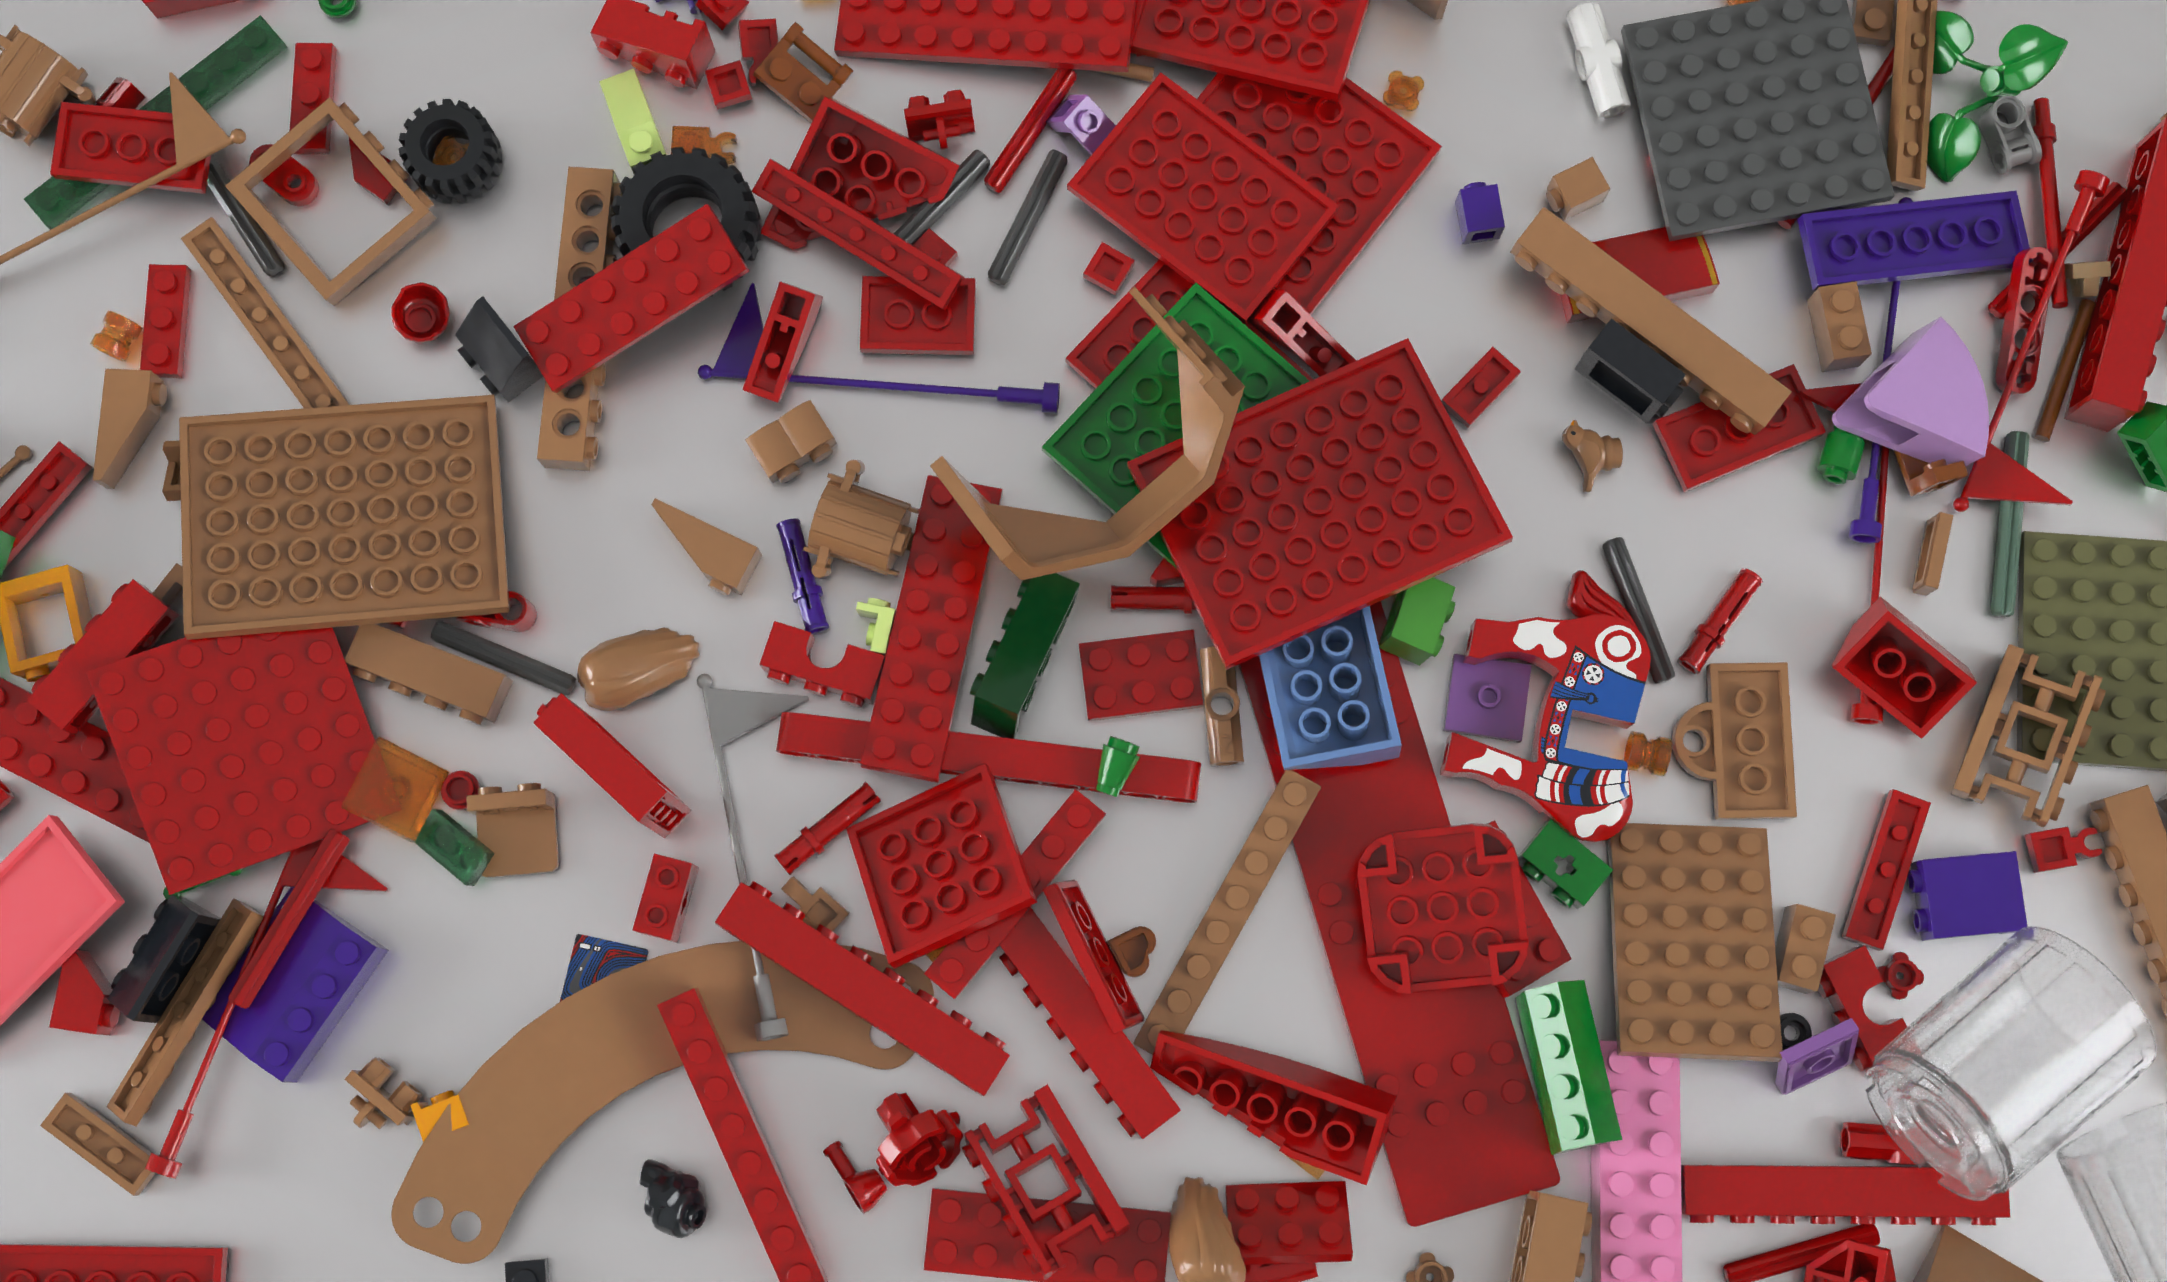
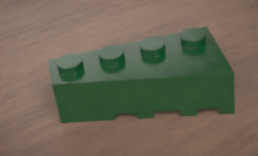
[970,573,1080,739]

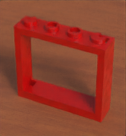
[533,693,691,838]

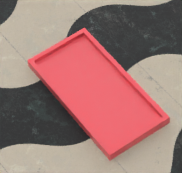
[0,815,125,1026]

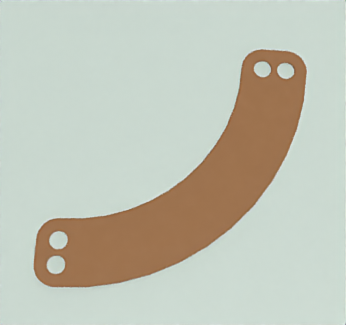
[391,941,934,1264]

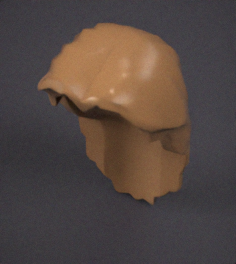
[577,627,700,711]
[1169,1177,1246,1282]

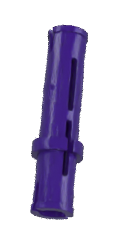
[776,518,829,634]

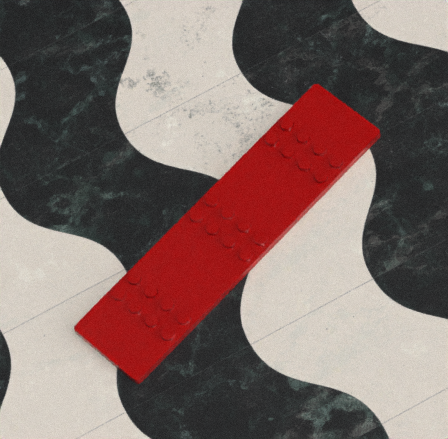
[1239,601,1560,1227]

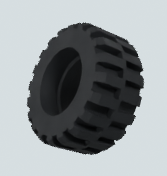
[611,147,761,297]

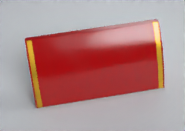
[1560,227,1720,324]

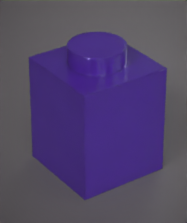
[1455,182,1505,244]

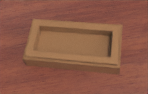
[1912,512,1954,596]

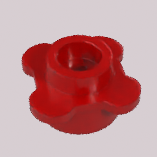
[1877,952,1924,1000]

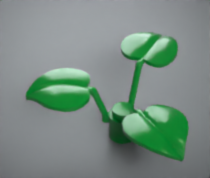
[1927,11,2068,182]

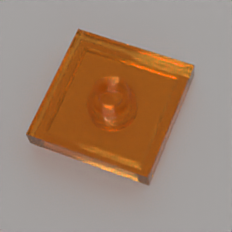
[341,736,449,843]

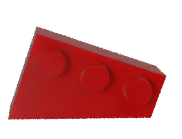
[590,0,716,89]

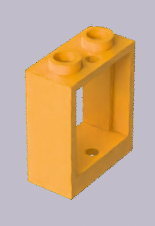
[0,564,92,682]

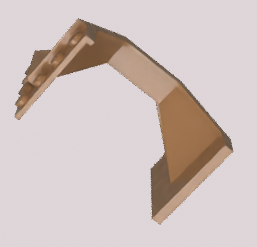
[930,287,1245,580]

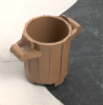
[0,25,96,147]
[803,460,920,578]

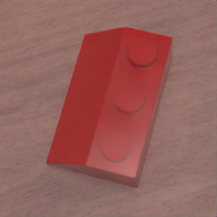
[1832,596,1977,739]

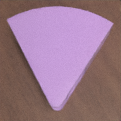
[1832,317,1989,466]

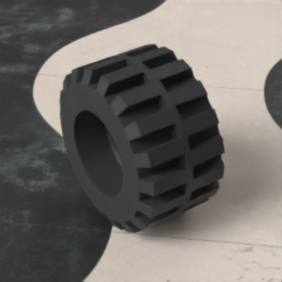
[398,99,503,204]

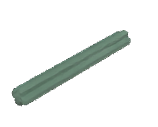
[1991,431,2030,617]

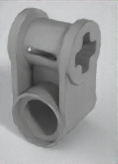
[1979,96,2042,174]

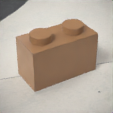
[1807,281,1872,372]
[1775,904,1836,994]

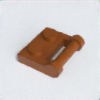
[753,22,854,123]

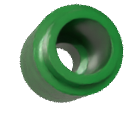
[1817,426,1865,484]

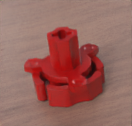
[876,1093,963,1186]

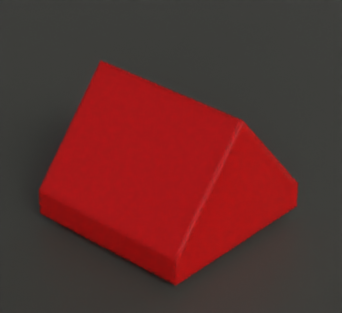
[95,77,145,109]

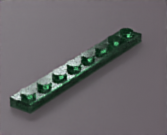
[24,15,287,230]

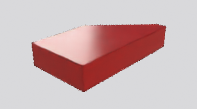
[349,137,410,205]

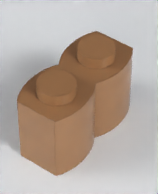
[745,400,837,483]

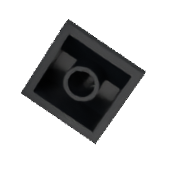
[455,296,543,403]

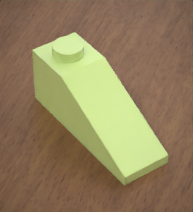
[599,69,667,175]

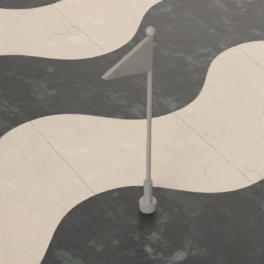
[697,674,809,1041]

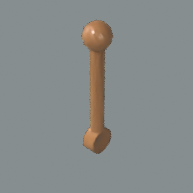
[0,445,33,479]

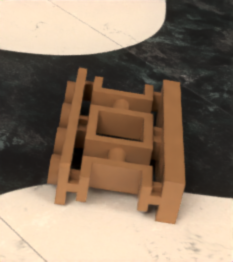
[1951,644,2106,828]

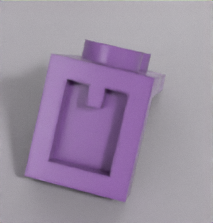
[1046,95,1116,155]

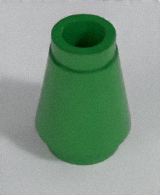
[1096,736,1140,797]

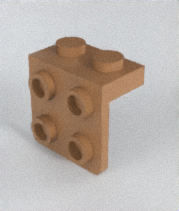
[466,783,559,878]

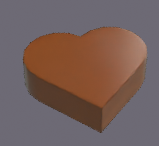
[1107,926,1156,978]

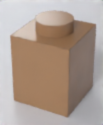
[1546,157,1611,221]

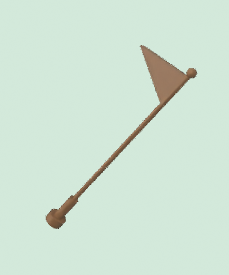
[0,72,246,265]

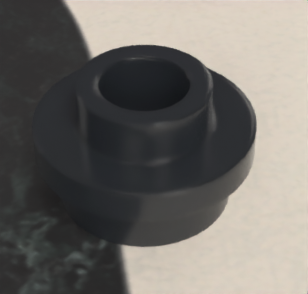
[1780,1013,1812,1051]

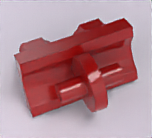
[904,90,975,150]

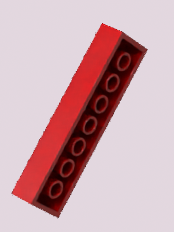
[2064,117,2167,432]

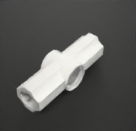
[1566,1,1631,118]

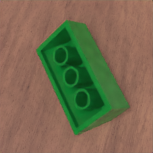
[1515,980,1622,1155]

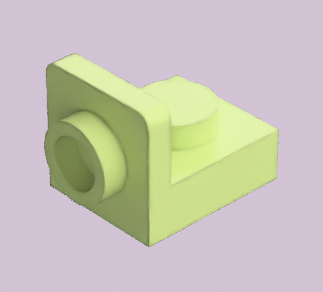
[856,598,896,656]

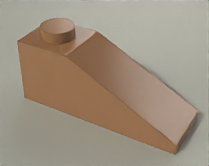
[93,368,167,489]
[651,498,762,596]

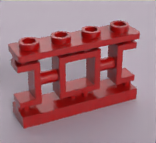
[961,1084,1130,1280]

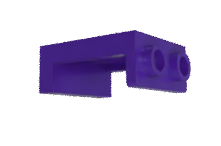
[1907,851,2028,941]

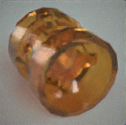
[90,310,143,362]
[1624,731,1672,777]

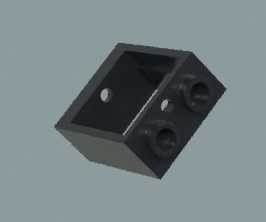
[1575,318,1686,423]

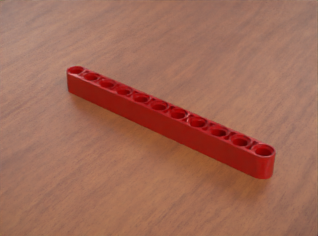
[776,712,1201,803]

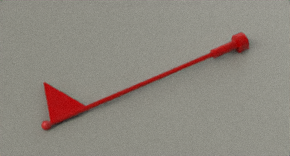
[1953,170,2110,512]
[1798,383,1889,725]
[145,840,388,1179]

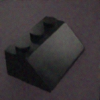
[108,895,221,1023]

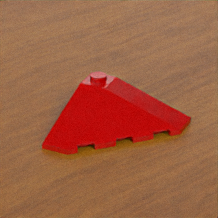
[761,96,960,250]

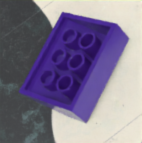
[202,887,389,1083]

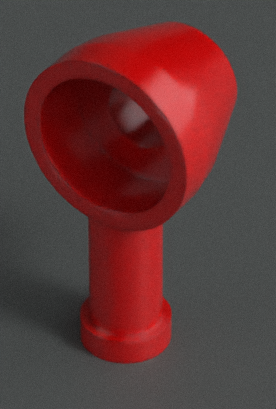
[823,1141,887,1214]

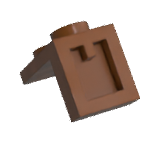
[1894,450,1968,497]

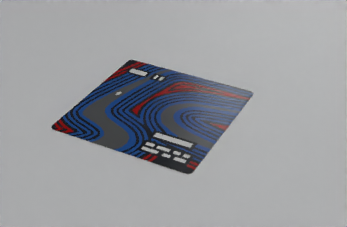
[560,934,648,1002]

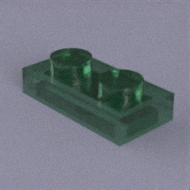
[413,809,495,886]

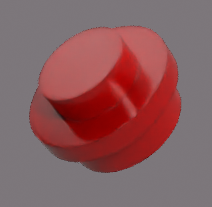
[441,771,481,810]

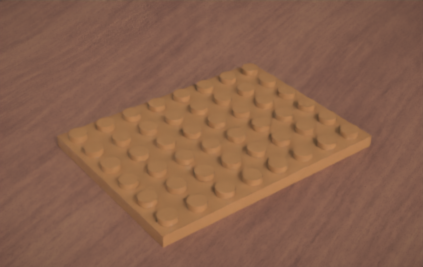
[179,395,510,640]

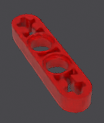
[1996,247,2054,395]

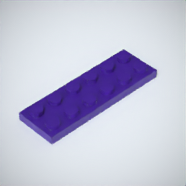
[1797,191,2033,290]

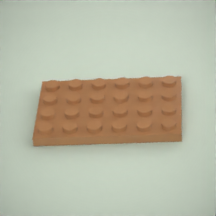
[1608,823,1782,1062]

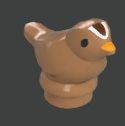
[1562,420,1623,492]

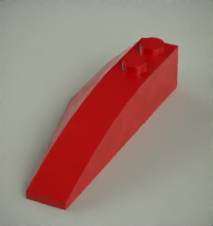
[1150,1030,1397,1185]

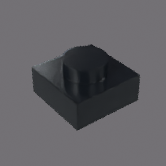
[505,1258,549,1282]

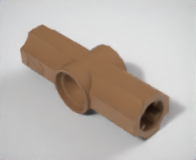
[1200,646,1244,766]

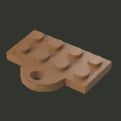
[1672,662,1797,820]

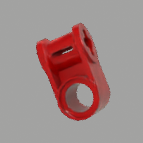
[456,591,537,632]

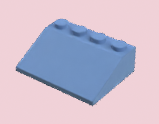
[1259,606,1402,770]

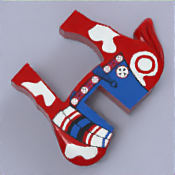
[1440,570,1651,842]

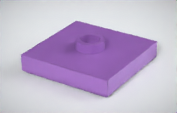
[1443,654,1531,743]
[1775,1018,1859,1095]

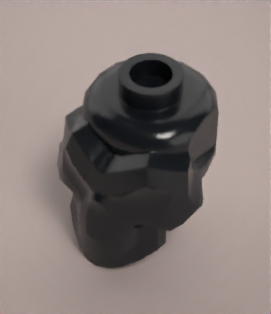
[639,1159,707,1238]

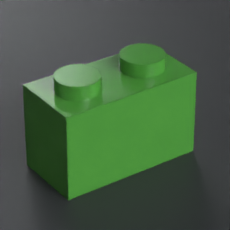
[1379,577,1456,666]

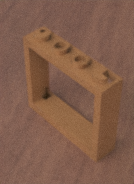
[225,97,437,306]

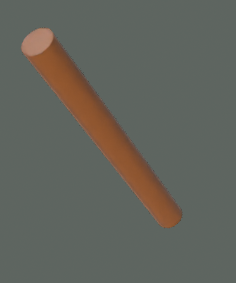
[2034,299,2096,442]

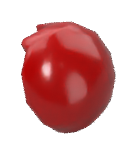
[391,282,450,344]

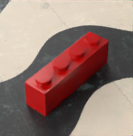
[26,579,180,735]

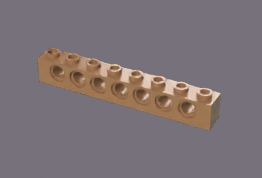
[537,167,623,471]

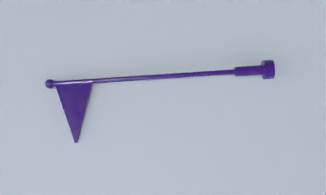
[1849,197,1913,543]
[698,283,1060,413]

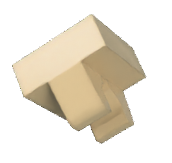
[2065,261,2111,297]

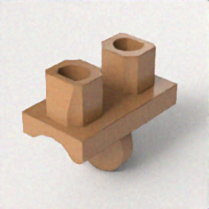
[344,1057,423,1129]

